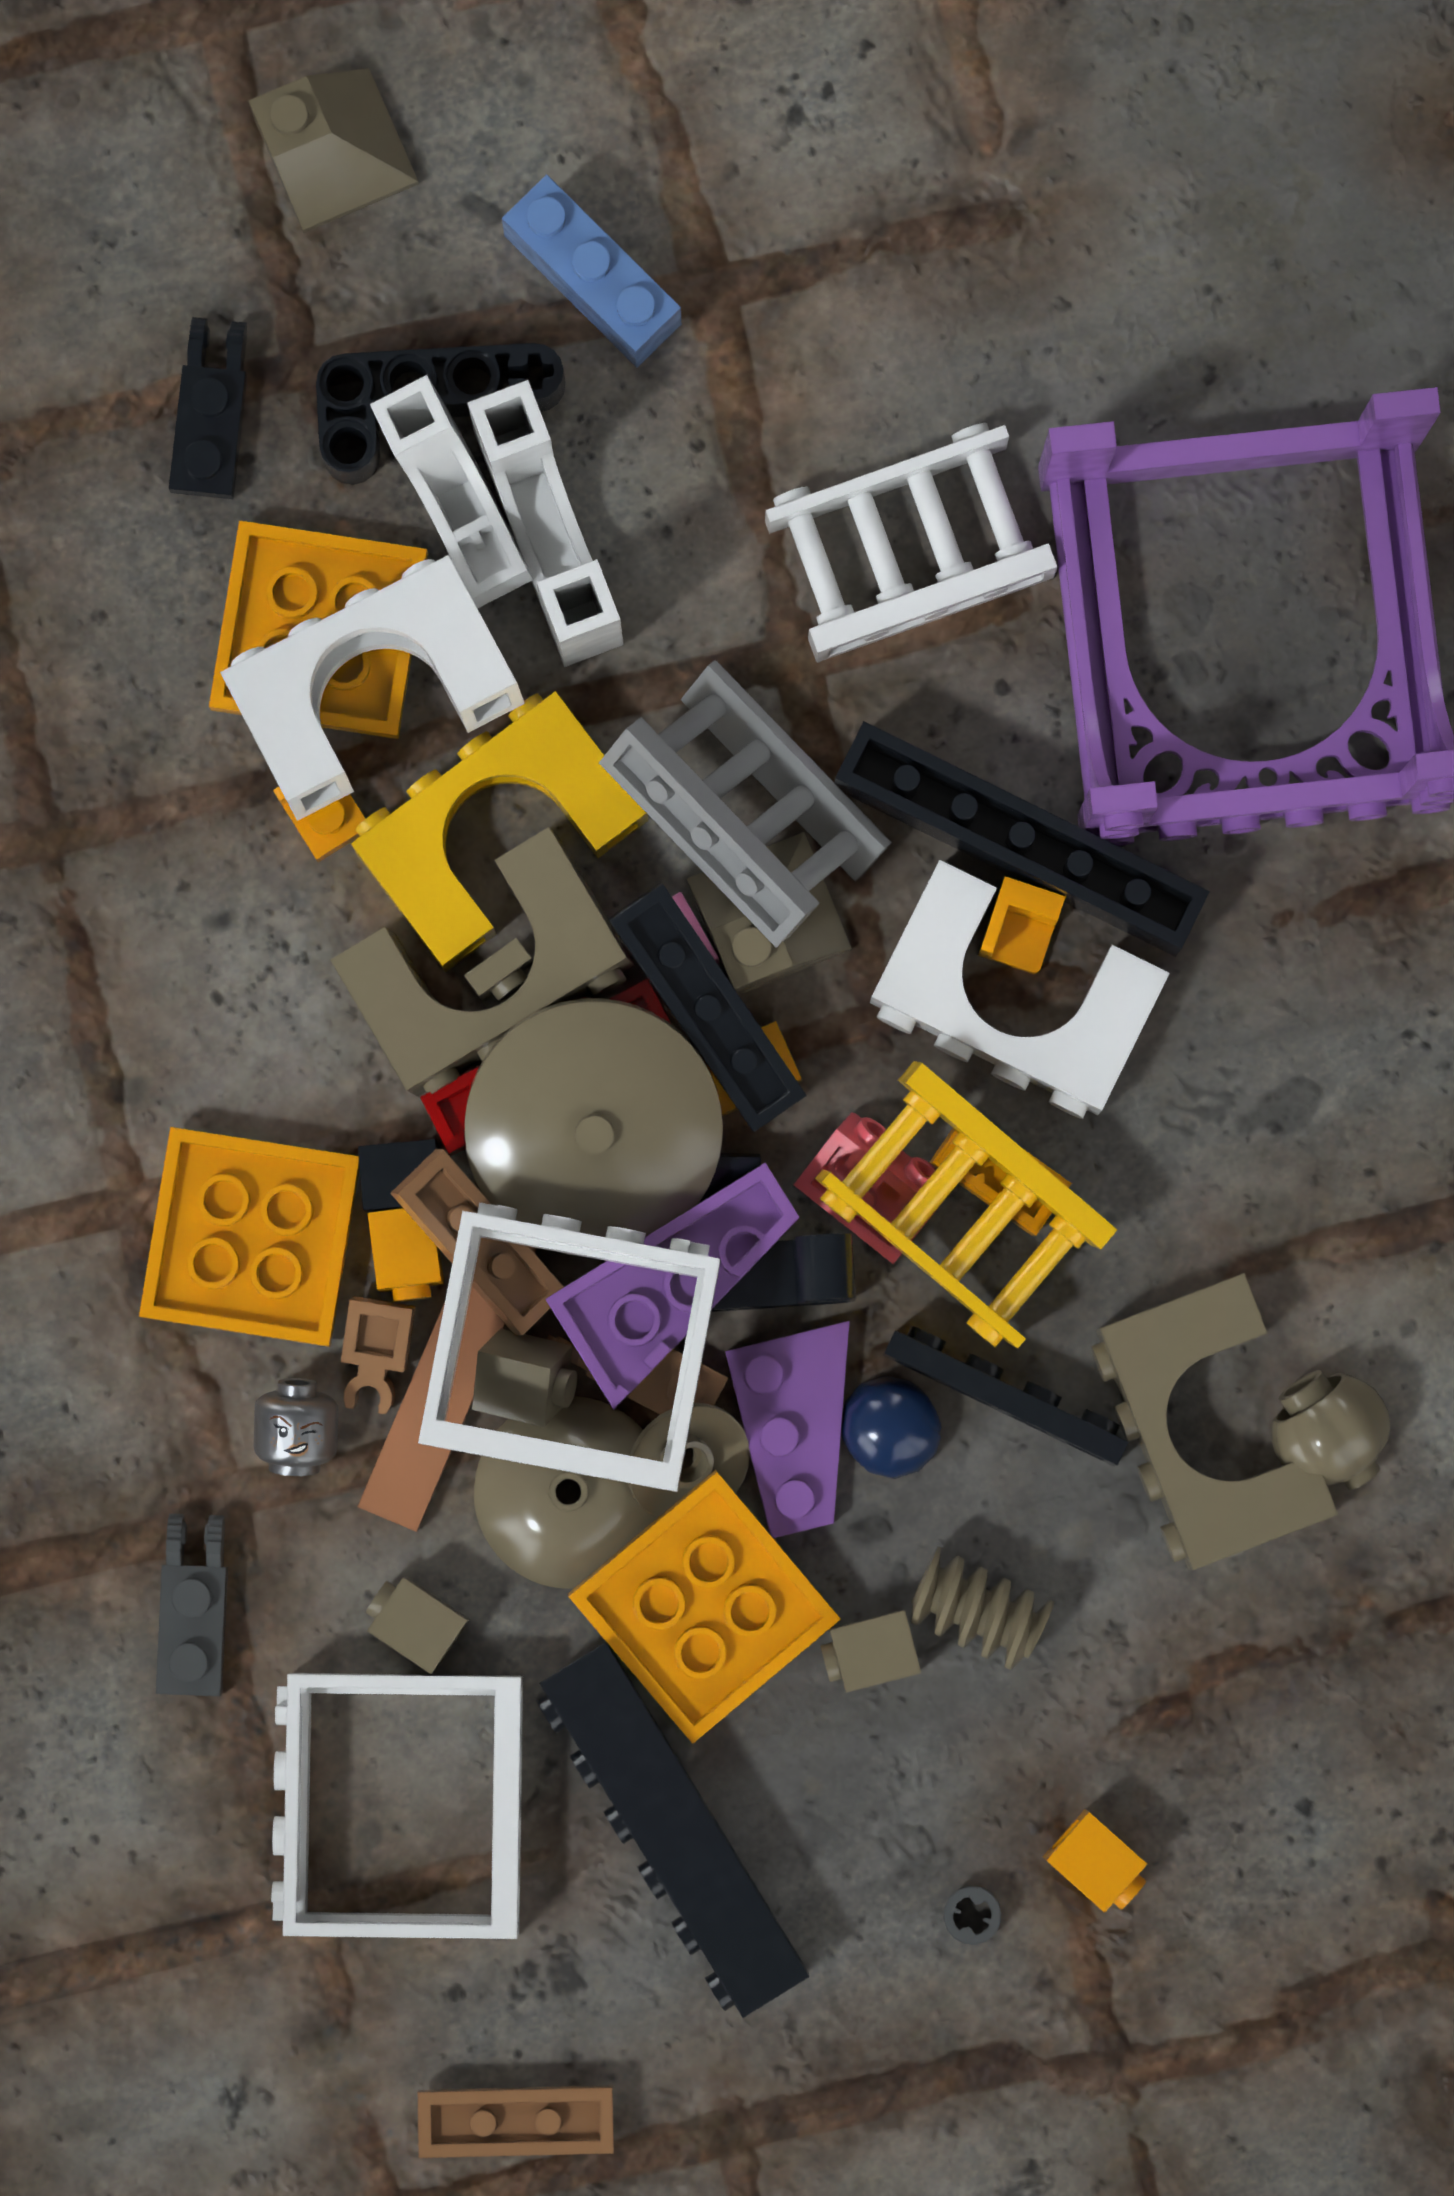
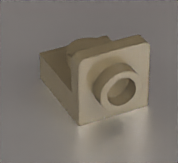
[464,938,533,1009]

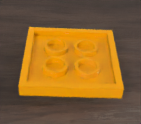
[209,520,428,739]
[139,1127,360,1347]
[568,1469,841,1744]

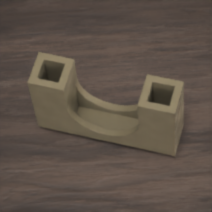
[331,827,635,1097]
[1090,1273,1338,1570]

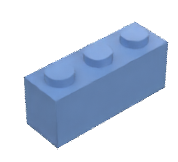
[502,174,682,368]

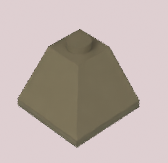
[248,68,419,233]
[687,832,852,995]

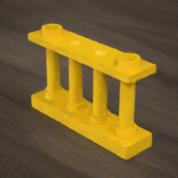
[815,1061,1117,1348]

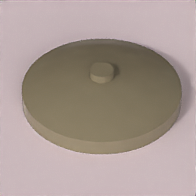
[465,998,723,1256]

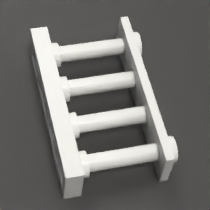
[765,423,1057,663]

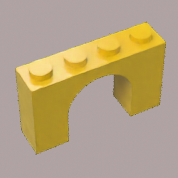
[351,691,648,972]

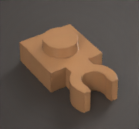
[341,1296,416,1414]

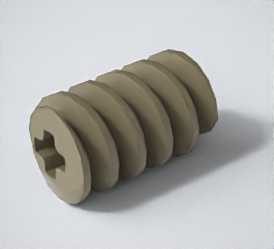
[911,1546,1055,1670]

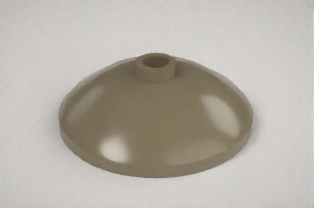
[474,1396,656,1589]

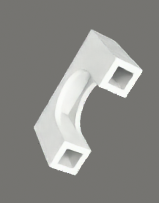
[468,380,623,667]
[220,555,525,821]
[870,860,1170,1119]

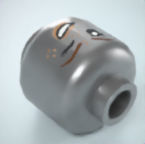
[253,1378,338,1476]

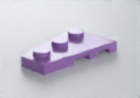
[725,1321,850,1538]

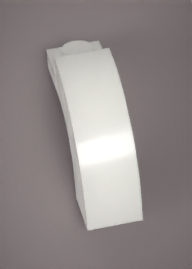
[370,375,533,609]

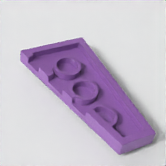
[545,1163,800,1410]

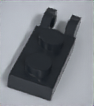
[169,317,247,500]

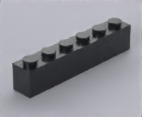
[835,721,1210,957]
[536,1642,809,2018]

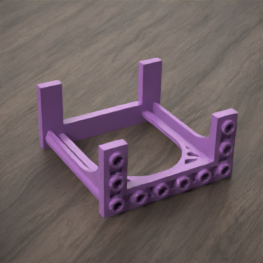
[1038,387,1454,846]

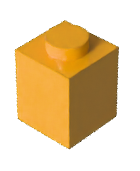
[367,1208,444,1302]
[1043,1809,1147,1913]

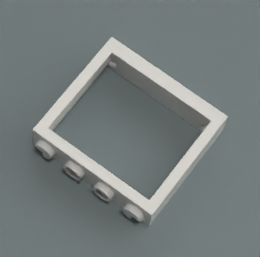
[418,1202,720,1492]
[271,1673,523,1939]

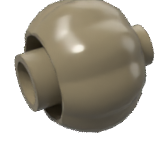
[1272,1370,1391,1490]

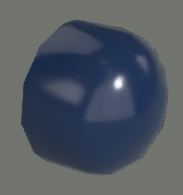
[841,1375,942,1479]

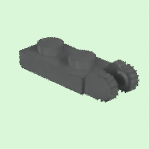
[156,1513,228,1696]

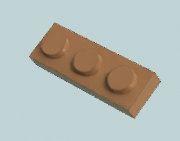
[390,1149,564,1335]
[417,2085,614,2158]

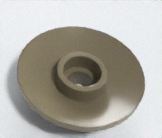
[628,1403,750,1519]

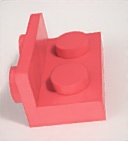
[793,1112,948,1264]

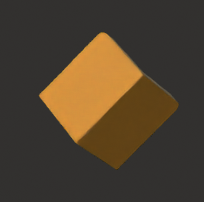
[978,876,1066,974]

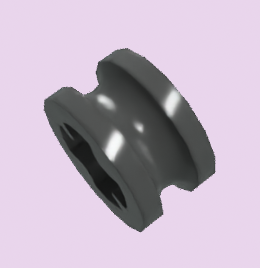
[943,1886,1002,1945]

